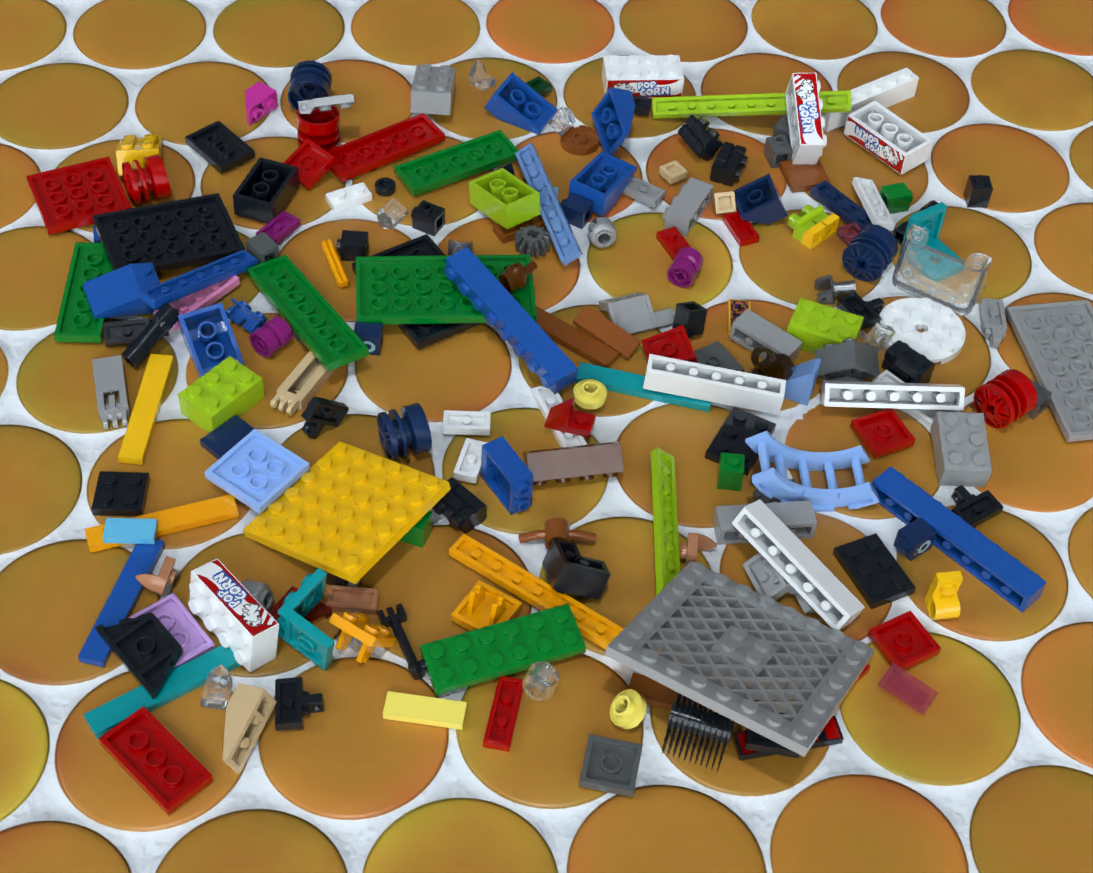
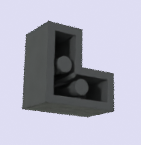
[815,339,880,380]

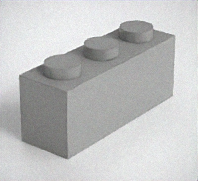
[663,177,714,237]
[729,309,803,362]

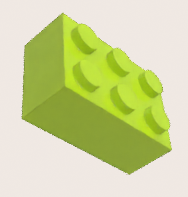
[468,168,541,229]
[787,298,864,354]
[178,356,265,433]

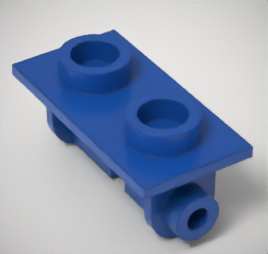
[226,298,268,334]

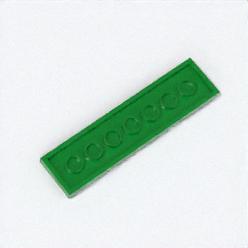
[246,254,369,371]

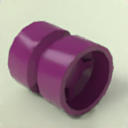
[667,247,703,288]
[249,316,293,358]

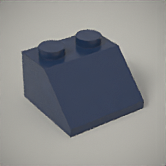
[734,174,788,225]

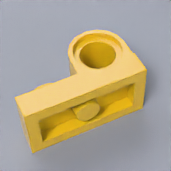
[924,571,963,620]

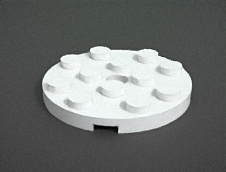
[876,297,966,364]

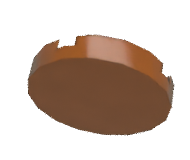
[560,125,600,156]

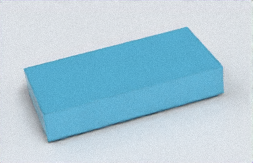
[103,518,158,544]

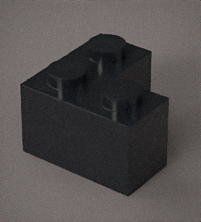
[542,538,611,600]

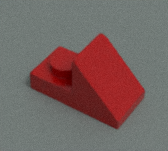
[544,398,596,438]

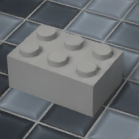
[411,64,456,115]
[931,411,992,487]

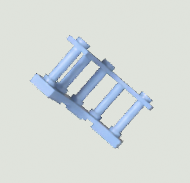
[745,431,880,512]

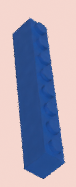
[444,247,578,394]
[872,467,1047,613]

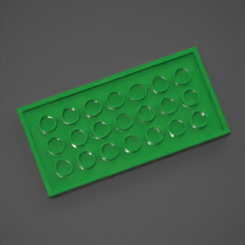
[356,254,537,325]

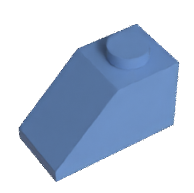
[784,358,821,406]

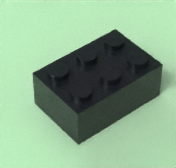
[233,157,300,224]

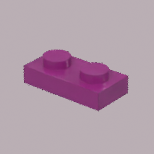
[256,211,301,244]

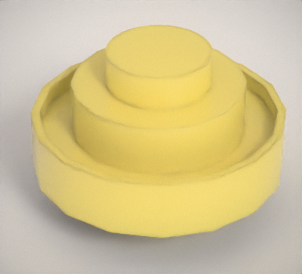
[573,379,607,410]
[610,689,647,730]

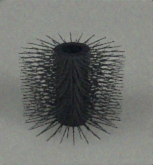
[662,693,735,771]

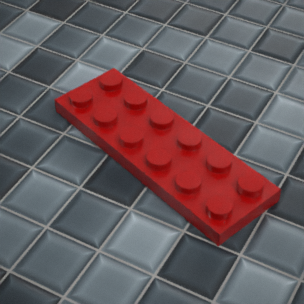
[327,113,445,183]

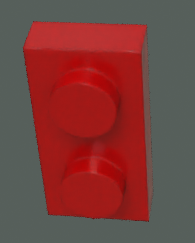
[656,227,691,261]

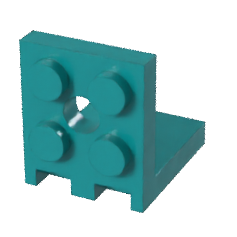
[899,202,966,284]
[277,568,335,671]

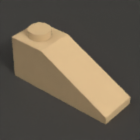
[222,683,277,774]

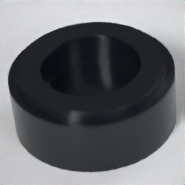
[375,177,396,197]

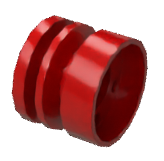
[297,106,340,151]
[122,154,171,206]
[973,369,1037,429]

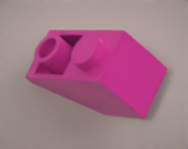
[245,81,278,126]

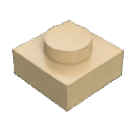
[659,160,688,184]
[712,191,737,215]

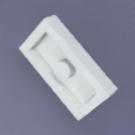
[325,182,372,213]
[443,410,491,436]
[453,438,487,484]

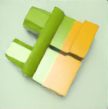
[787,204,840,250]

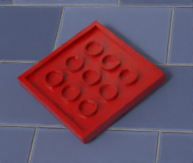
[26,156,132,235]

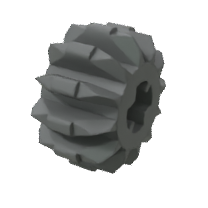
[514,224,550,259]

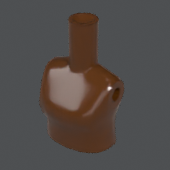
[499,261,537,294]

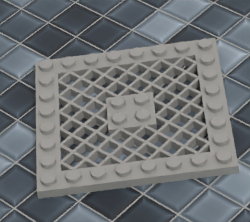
[604,561,875,757]

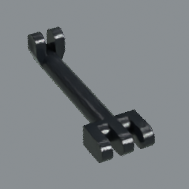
[377,604,427,680]

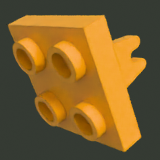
[451,580,522,631]
[329,611,397,663]

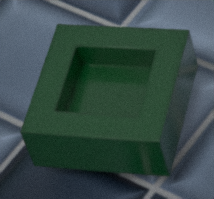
[526,76,552,96]

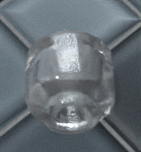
[522,661,561,701]

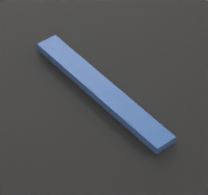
[515,142,583,266]

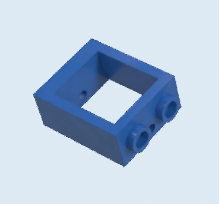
[481,436,534,515]

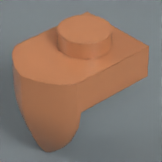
[681,533,717,566]
[135,556,178,595]

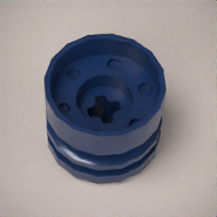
[288,60,332,111]
[842,224,898,282]
[377,403,432,461]

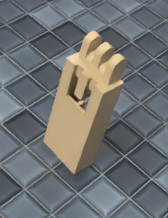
[270,351,337,415]

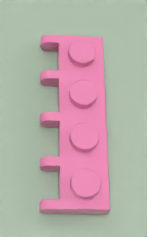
[153,275,240,331]

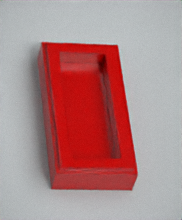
[722,211,760,247]

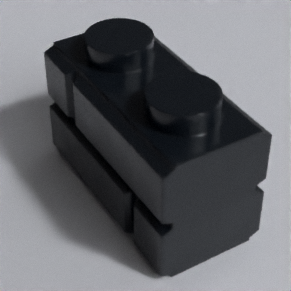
[678,115,723,161]
[710,142,748,187]
[881,340,935,383]
[432,477,487,534]

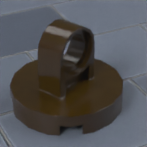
[751,346,794,381]

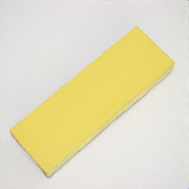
[383,691,467,730]

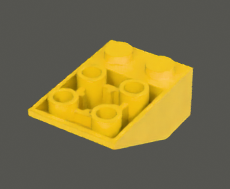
[116,134,162,176]

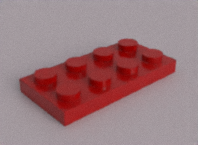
[99,706,213,815]

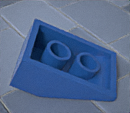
[484,72,558,135]
[591,87,635,156]
[568,151,637,217]
[83,262,162,319]
[178,302,245,377]

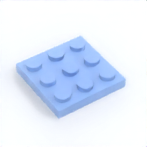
[204,429,310,514]

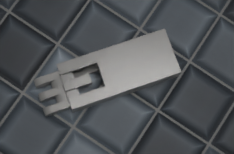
[92,355,130,430]

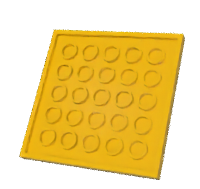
[243,441,451,584]

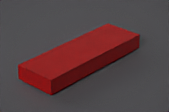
[483,676,525,752]

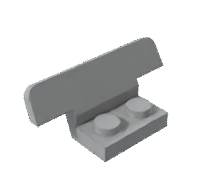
[599,292,674,335]
[742,553,817,613]

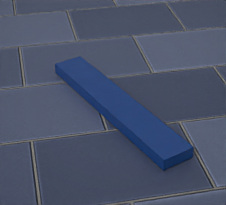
[140,249,258,309]
[78,539,165,668]

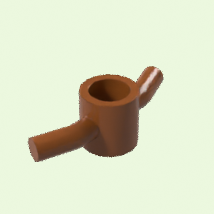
[518,518,596,549]

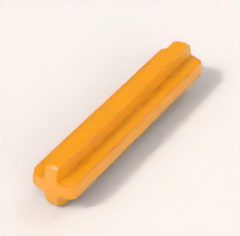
[322,239,349,288]

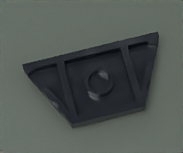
[95,612,184,699]

